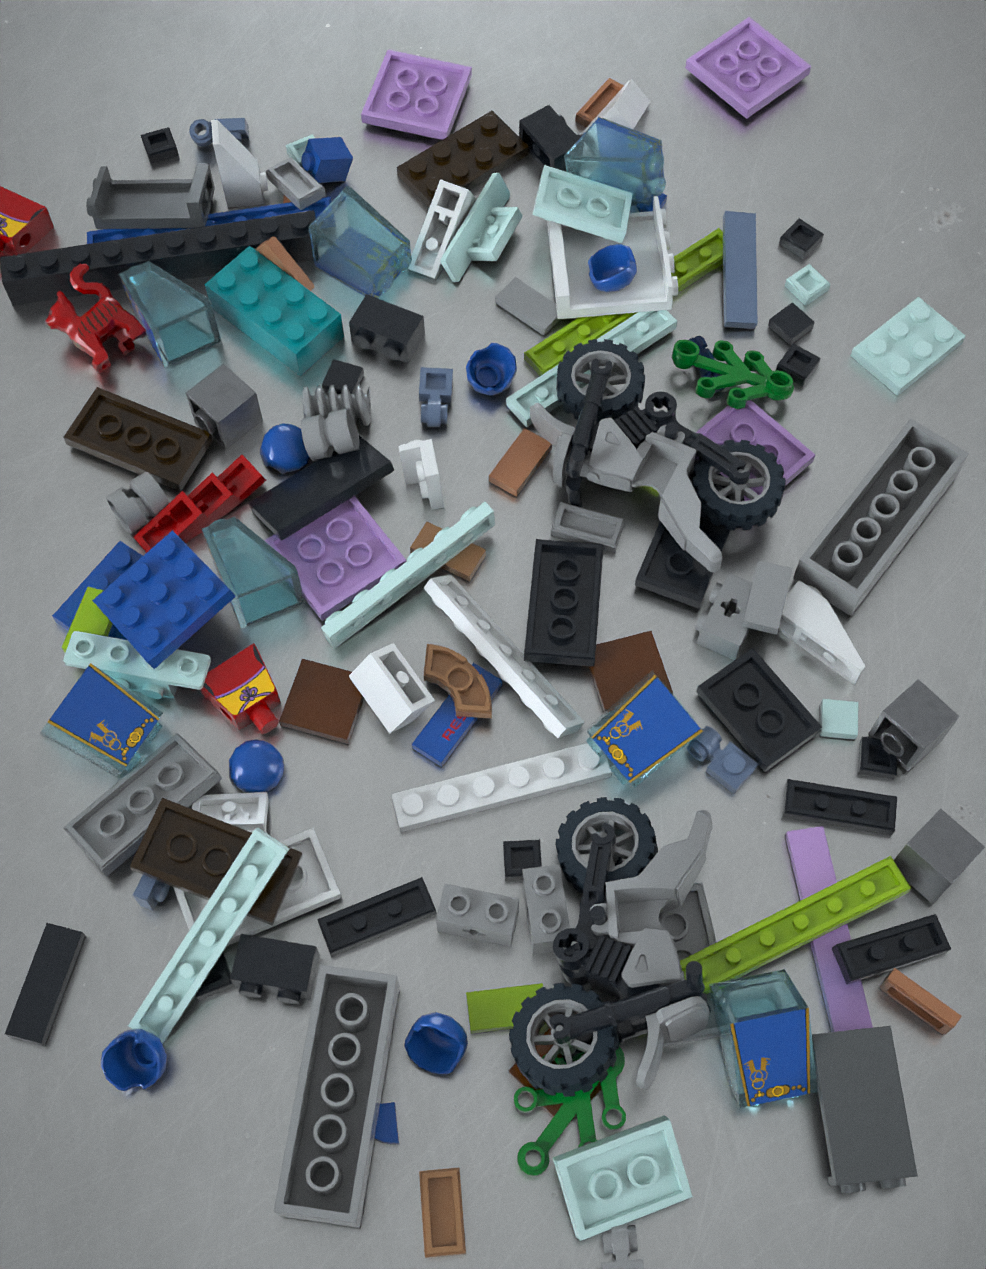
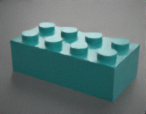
[204,246,344,376]

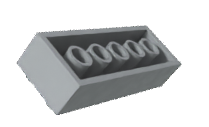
[793,418,969,616]
[274,965,400,1228]

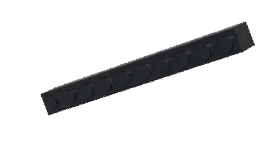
[0,210,322,306]

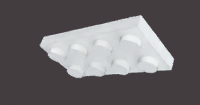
[173,828,342,946]

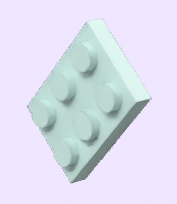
[532,165,633,243]
[850,297,966,396]
[553,1115,693,1241]

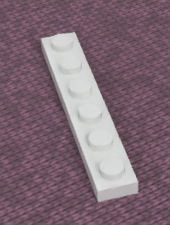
[424,575,585,738]
[391,741,611,833]

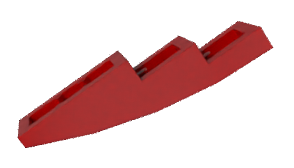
[133,454,266,553]

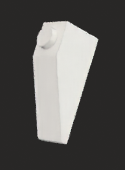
[580,79,651,159]
[211,120,268,208]
[407,180,476,280]
[778,580,865,685]

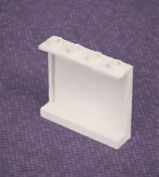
[547,196,678,319]

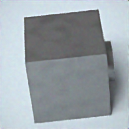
[186,363,263,449]
[868,679,960,771]
[894,808,985,904]

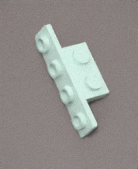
[440,173,523,282]
[63,631,211,699]

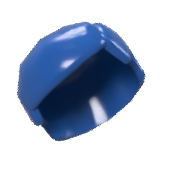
[588,244,637,292]
[466,343,517,396]
[260,423,310,474]
[229,739,284,793]
[404,1012,468,1074]
[101,1029,167,1091]

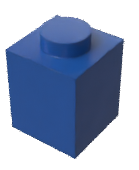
[301,137,353,183]

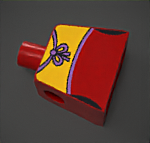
[0,186,54,255]
[201,643,281,734]

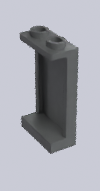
[86,163,215,229]
[809,1026,918,1193]

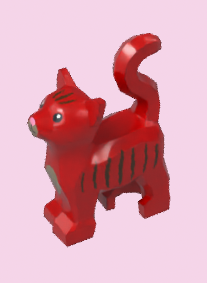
[45,264,146,374]

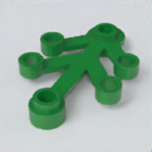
[671,340,794,409]
[514,1046,626,1176]

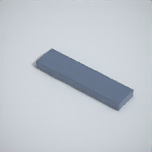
[723,211,758,329]

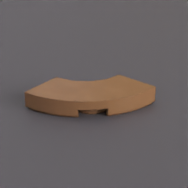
[423,644,492,719]

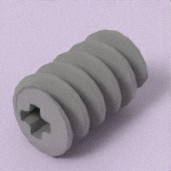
[303,384,371,426]

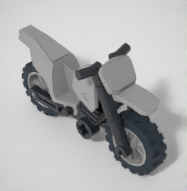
[530,339,786,572]
[509,797,713,1097]

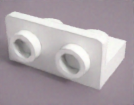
[398,439,445,510]
[192,792,269,833]

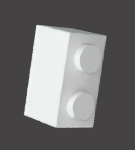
[349,643,435,733]

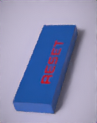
[412,662,503,767]

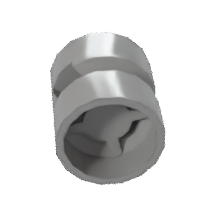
[301,408,359,461]
[106,471,170,534]

